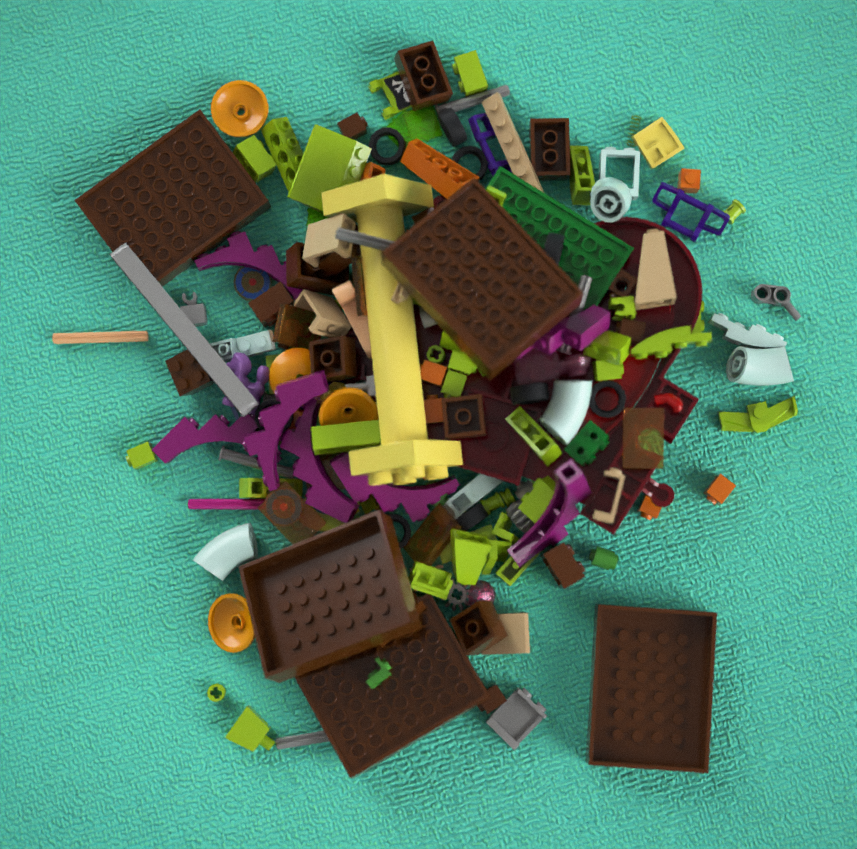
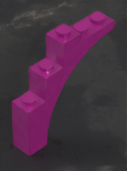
[195,231,304,311]
[517,305,610,359]
[243,370,330,491]
[280,397,359,523]
[152,413,283,464]
[330,452,460,522]
[507,459,592,567]

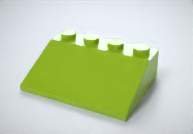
[287,124,372,214]

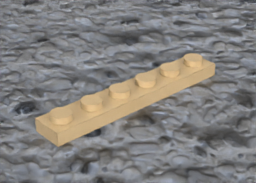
[481,92,544,193]

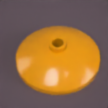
[211,80,269,138]
[269,348,321,406]
[319,388,378,426]
[208,593,255,653]

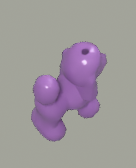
[222,352,270,415]

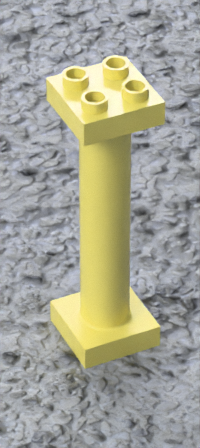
[321,174,463,486]

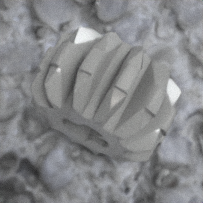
[506,500,535,533]
[441,578,473,611]

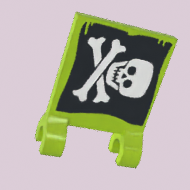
[368,71,411,120]

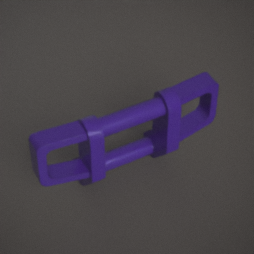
[468,113,513,176]
[652,182,730,243]

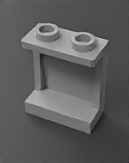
[486,687,547,750]

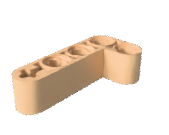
[332,280,372,360]

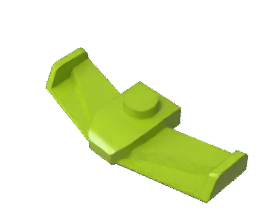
[717,396,798,433]

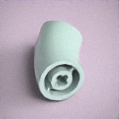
[590,177,632,222]
[726,346,794,386]
[539,380,592,445]
[193,523,258,581]

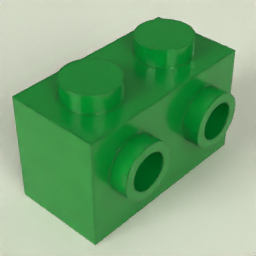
[564,420,610,467]

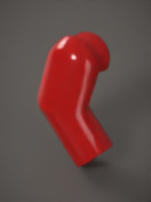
[654,393,683,413]

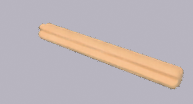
[52,331,149,344]

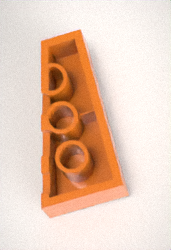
[400,138,480,199]

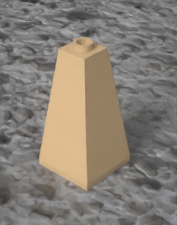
[634,229,676,311]

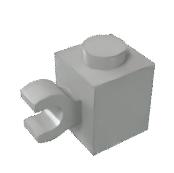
[180,292,208,327]

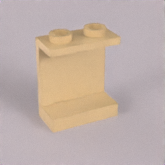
[302,213,356,268]
[293,289,352,338]
[593,468,625,524]

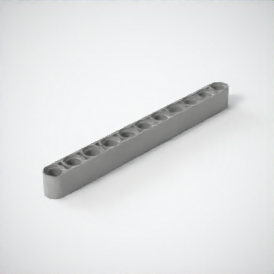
[109,243,259,417]

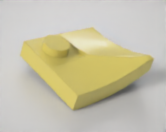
[631,117,685,169]

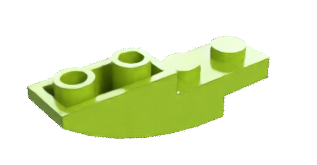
[631,326,712,359]

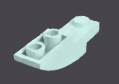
[708,313,787,349]
[210,330,276,362]
[432,474,503,529]

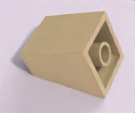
[481,612,530,655]

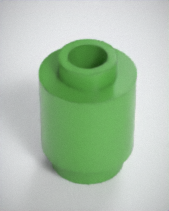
[588,546,619,570]

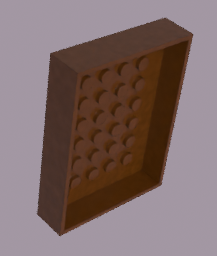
[75,109,271,287]
[382,178,584,380]
[238,510,422,683]
[295,594,491,779]
[586,604,717,773]

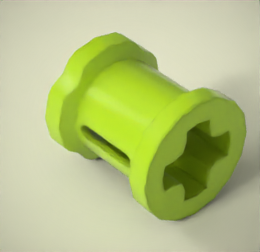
[723,199,746,225]
[427,345,445,364]
[480,492,505,515]

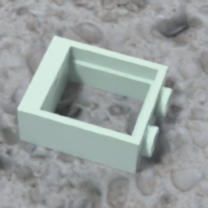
[599,147,640,201]

